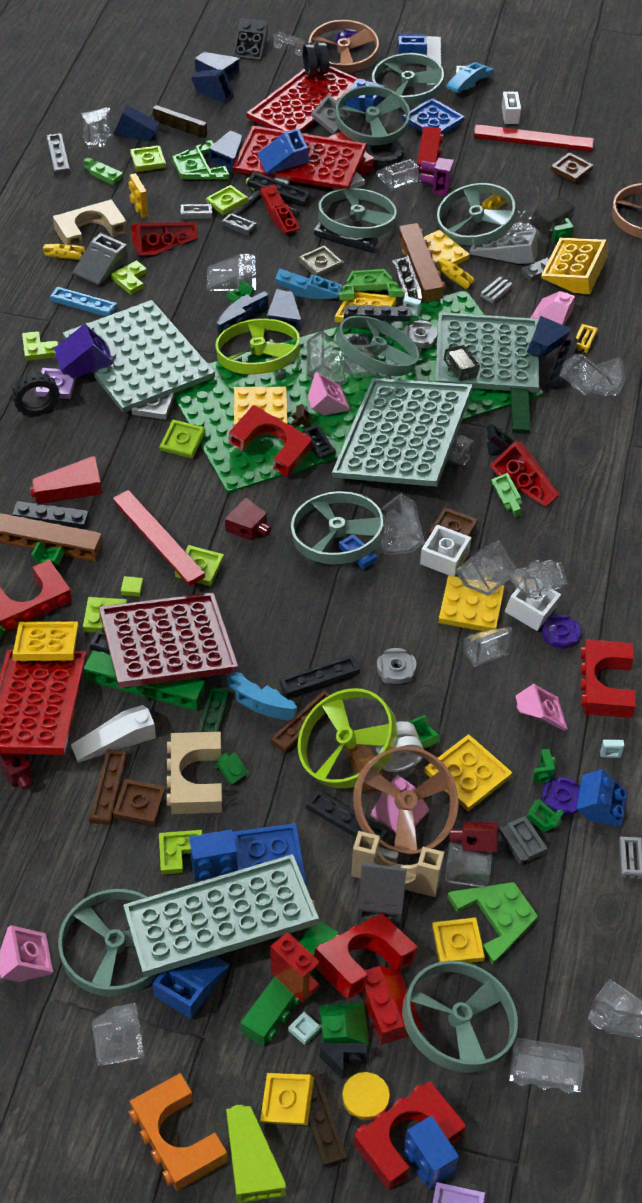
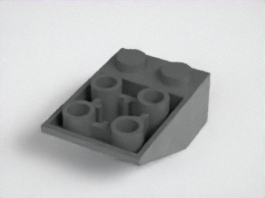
[233,18,269,60]
[73,233,128,286]
[357,863,407,925]

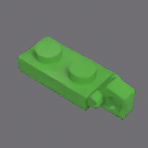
[83,158,123,185]
[491,473,522,518]

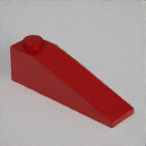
[131,222,198,256]
[490,441,560,507]

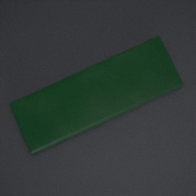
[510,388,530,434]
[197,687,230,732]

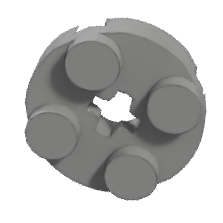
[404,320,438,349]
[377,648,416,684]

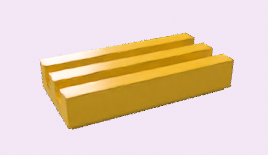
[576,324,598,353]

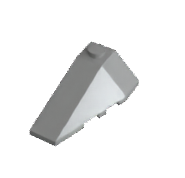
[469,230,538,264]

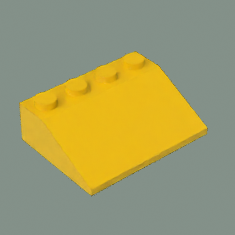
[541,238,608,294]

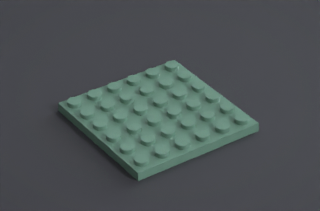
[435,312,539,392]

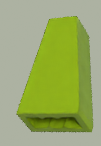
[226,1105,286,1203]

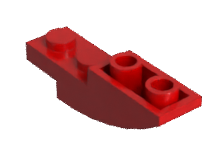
[260,185,300,234]

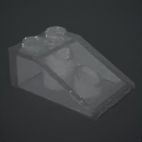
[207,254,256,291]
[588,979,642,1040]

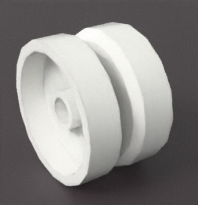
[374,721,424,772]

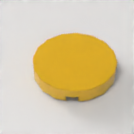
[342,1072,390,1120]

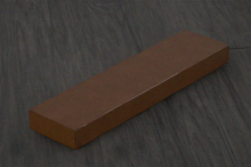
[270,690,330,754]
[89,750,127,825]

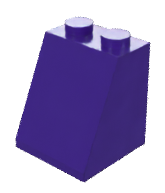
[54,324,114,379]

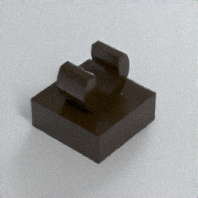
[291,404,312,429]

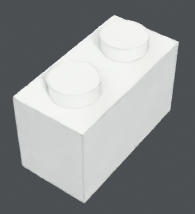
[502,92,521,125]

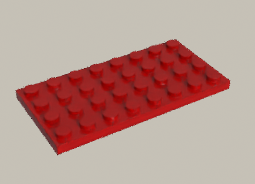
[246,66,358,133]
[233,126,367,190]
[0,650,87,755]

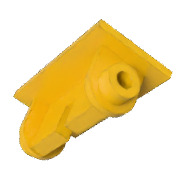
[480,194,507,210]

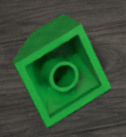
[319,1003,369,1047]

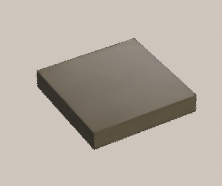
[299,245,343,277]

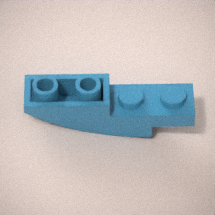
[446,62,494,93]
[274,268,342,299]
[227,672,297,720]

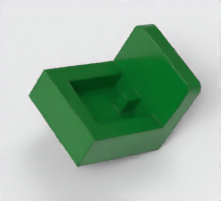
[552,218,574,243]
[226,281,254,303]
[31,542,65,566]
[409,715,440,748]
[532,749,556,783]
[214,752,249,785]
[526,799,564,833]

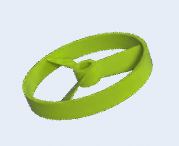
[215,319,301,374]
[298,688,398,788]

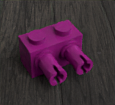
[419,157,454,196]

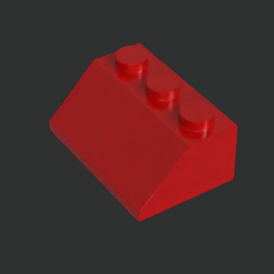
[360,966,424,1045]

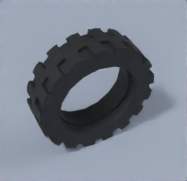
[366,141,403,170]
[11,372,60,417]

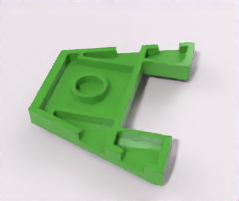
[172,140,229,179]
[339,269,404,300]
[447,882,538,965]

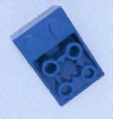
[397,33,428,56]
[257,128,310,175]
[153,956,230,1019]

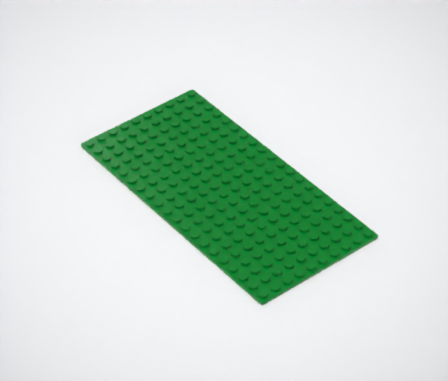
[174,291,543,493]

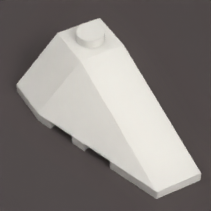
[71,705,156,763]

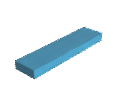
[50,287,117,317]

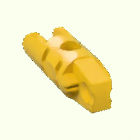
[43,244,85,260]
[436,257,474,289]

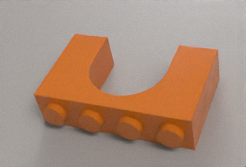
[128,1073,228,1191]

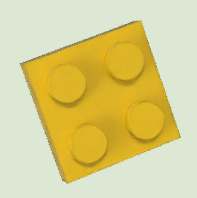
[128,173,148,218]
[432,918,485,963]
[260,1073,314,1126]

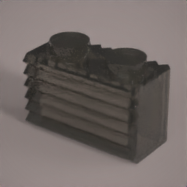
[443,345,480,382]

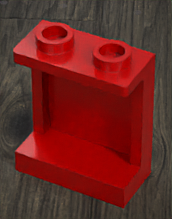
[271,933,319,1003]

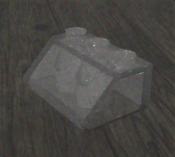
[307,330,345,385]
[375,493,425,555]
[455,540,518,596]
[510,1038,585,1093]

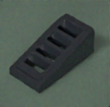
[302,424,336,459]

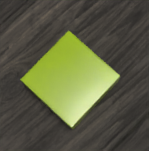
[121,576,143,597]

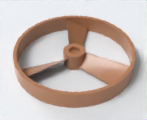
[309,20,379,73]
[612,183,642,238]
[353,747,458,855]

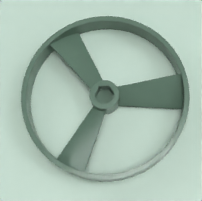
[372,53,444,105]
[335,85,410,145]
[437,183,516,246]
[318,188,397,238]
[336,316,419,376]
[291,491,384,564]
[58,889,160,997]
[402,961,518,1072]

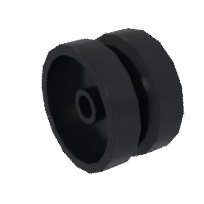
[302,41,330,77]

